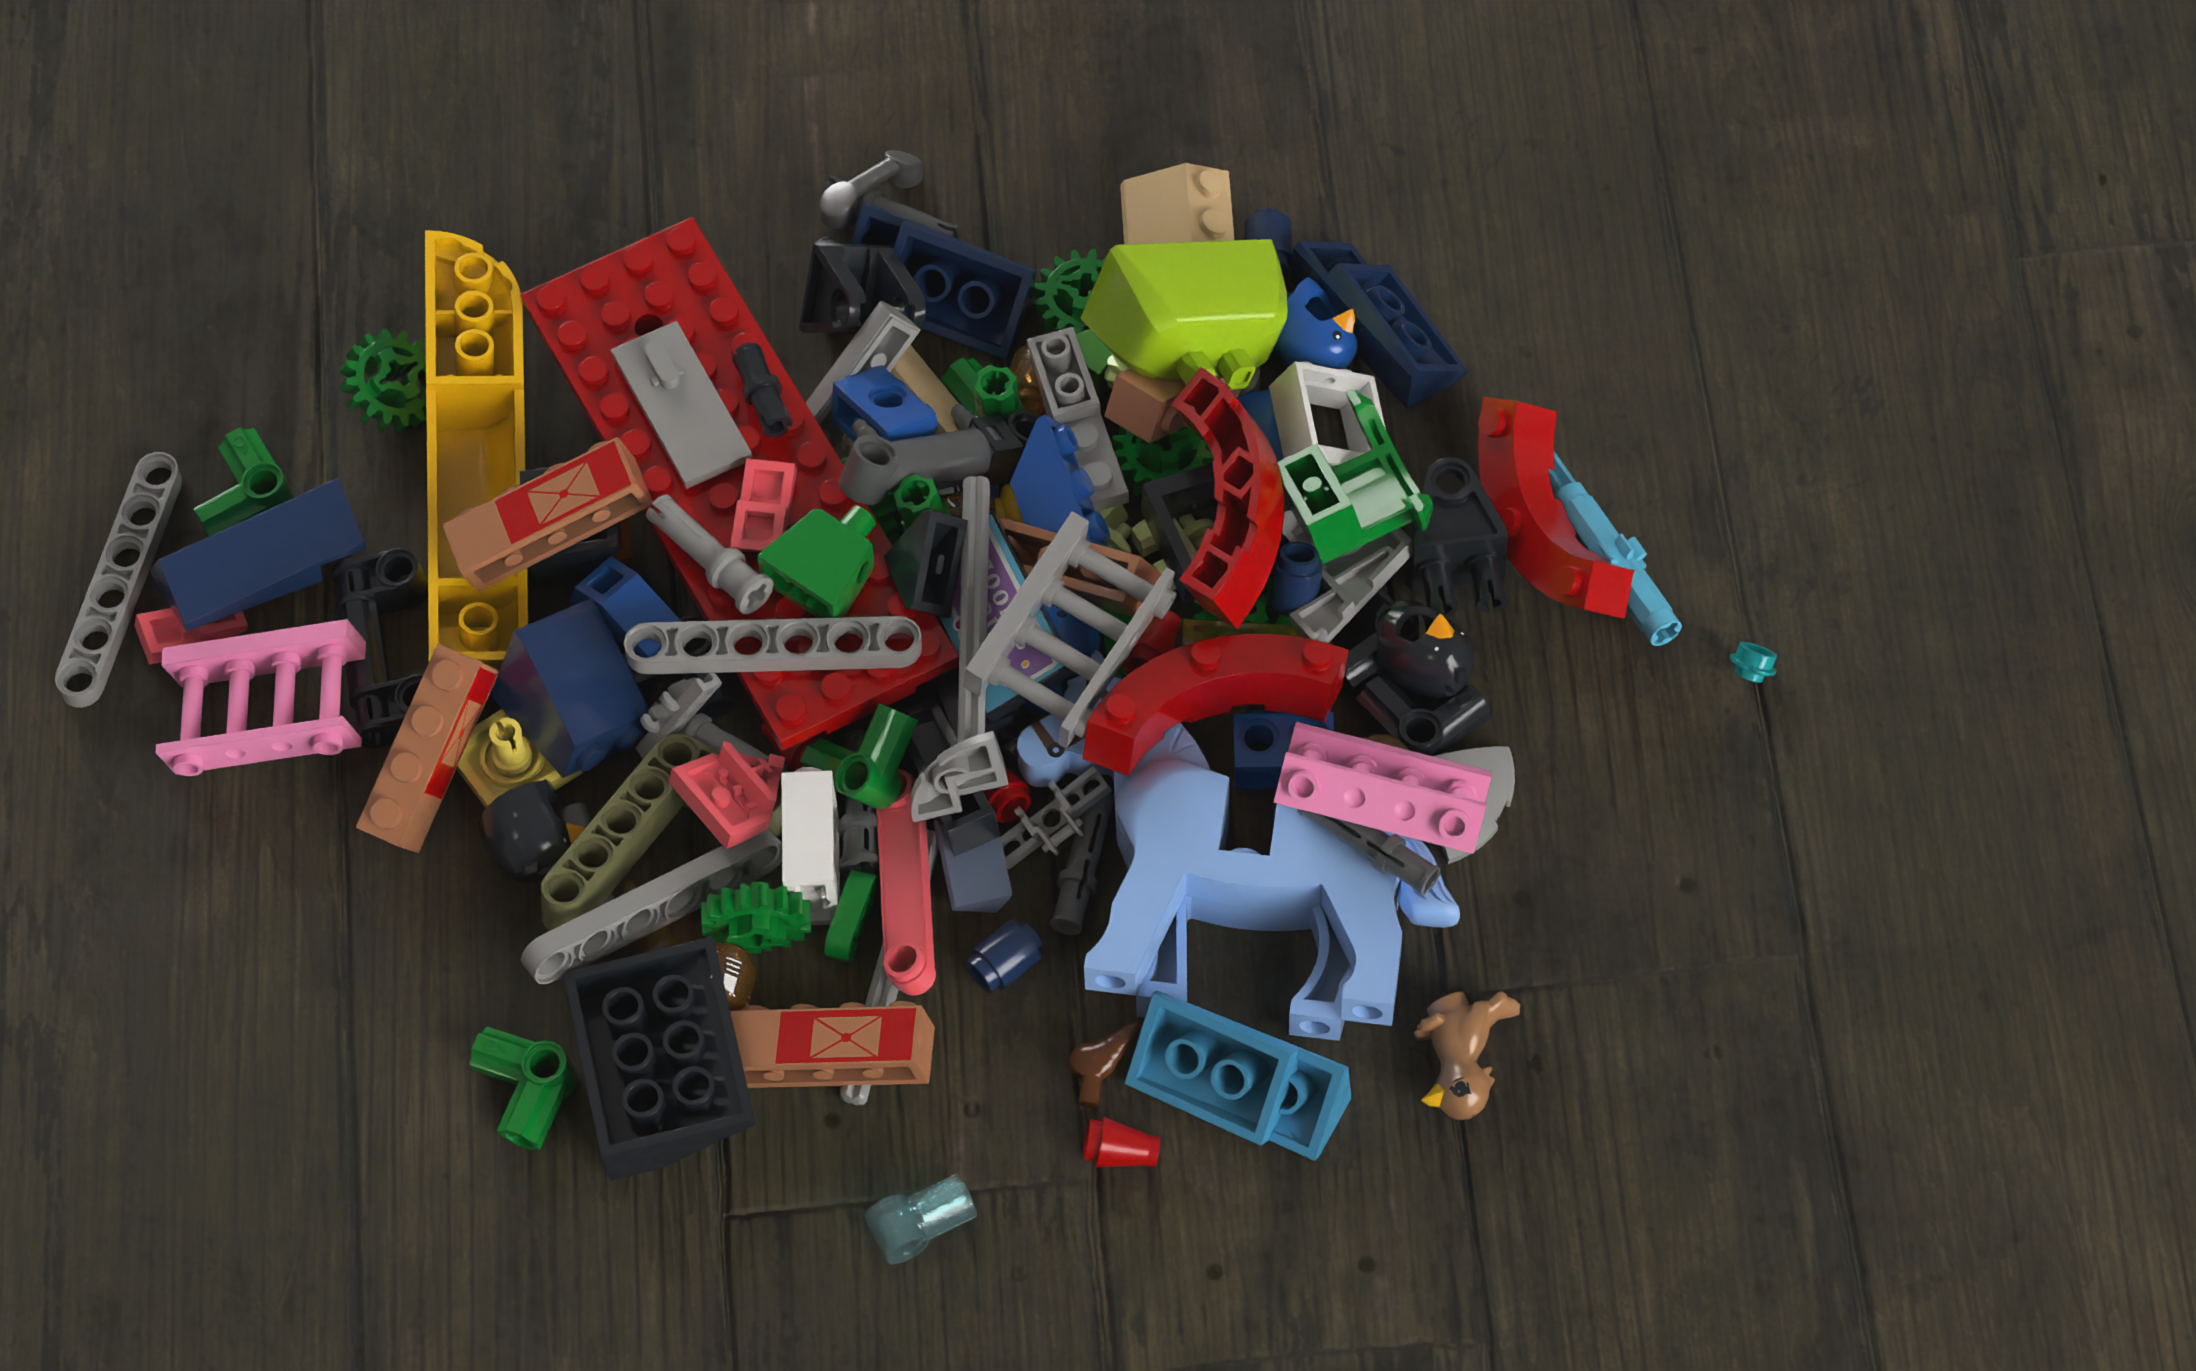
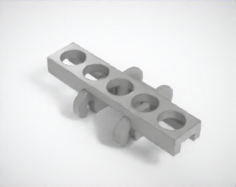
[635,673,722,759]
[1000,766,1113,870]

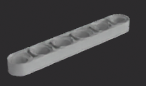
[55,452,182,708]
[624,616,922,674]
[521,828,782,984]

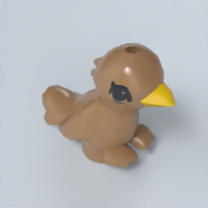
[1413,991,1520,1120]

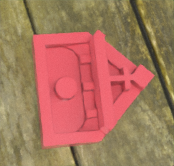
[668,741,785,849]

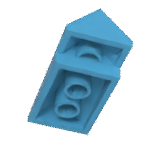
[1125,990,1351,1161]

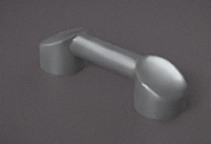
[819,150,923,229]

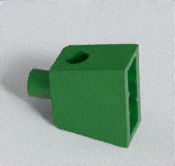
[757,505,876,618]

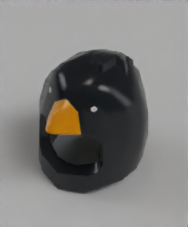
[1377,600,1474,698]
[478,779,585,883]

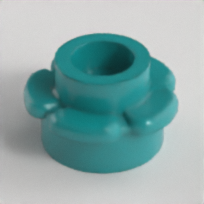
[1729,642,1777,683]

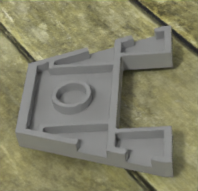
[1212,510,1413,643]

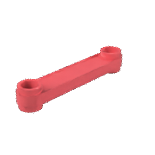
[876,769,936,996]

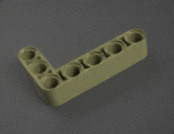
[541,733,782,931]

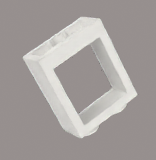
[1269,361,1386,468]
[781,767,840,925]

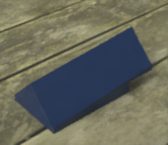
[851,202,1036,360]
[1290,241,1469,409]
[150,478,365,632]

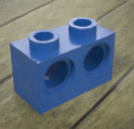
[1233,709,1334,790]

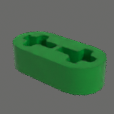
[824,869,879,963]

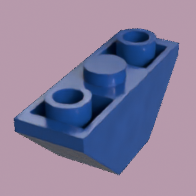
[1010,414,1110,547]
[569,557,682,658]

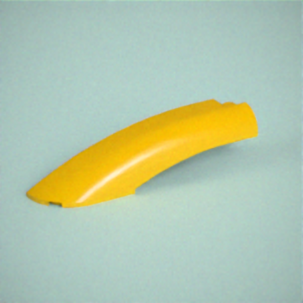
[425,230,528,691]

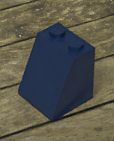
[491,598,649,778]

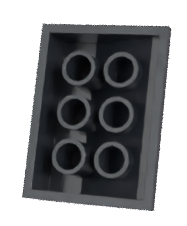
[563,936,756,1181]

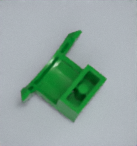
[1278,390,1433,564]

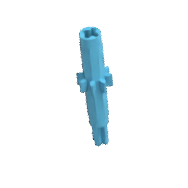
[1548,451,1682,646]

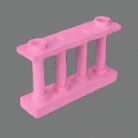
[156,619,366,776]
[1273,722,1492,854]

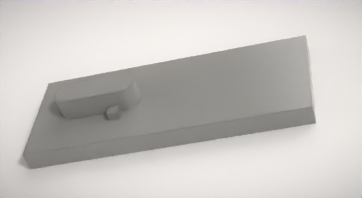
[611,321,753,489]

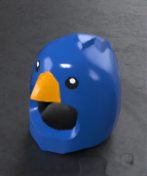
[1272,277,1357,369]

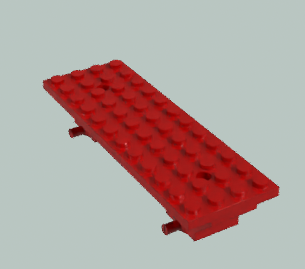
[520,217,959,751]

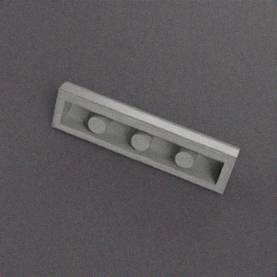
[806,301,921,449]

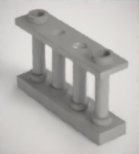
[963,511,1177,748]

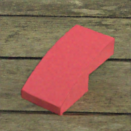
[730,458,797,553]
[134,608,248,665]

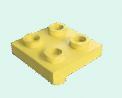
[456,709,583,808]

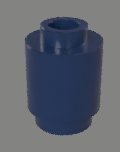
[1244,208,1293,278]
[1269,542,1323,617]
[965,920,1042,993]

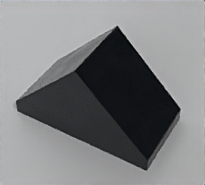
[884,510,968,618]

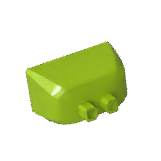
[1080,239,1288,389]

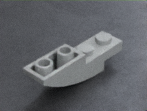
[1027,327,1129,512]

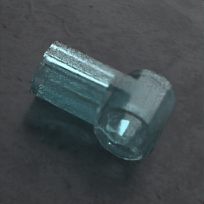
[864,1174,977,1264]

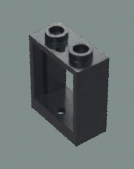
[1141,463,1278,604]

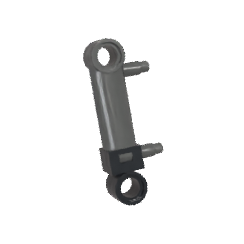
[839,404,1041,505]

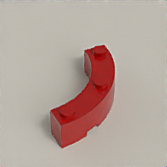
[1171,367,1284,629]
[1478,397,1634,619]
[1082,634,1349,776]

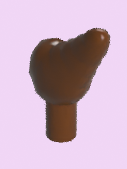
[1069,1021,1140,1108]

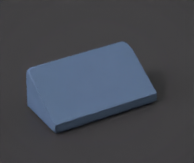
[934,809,1012,913]

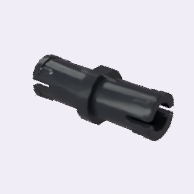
[732,343,793,438]

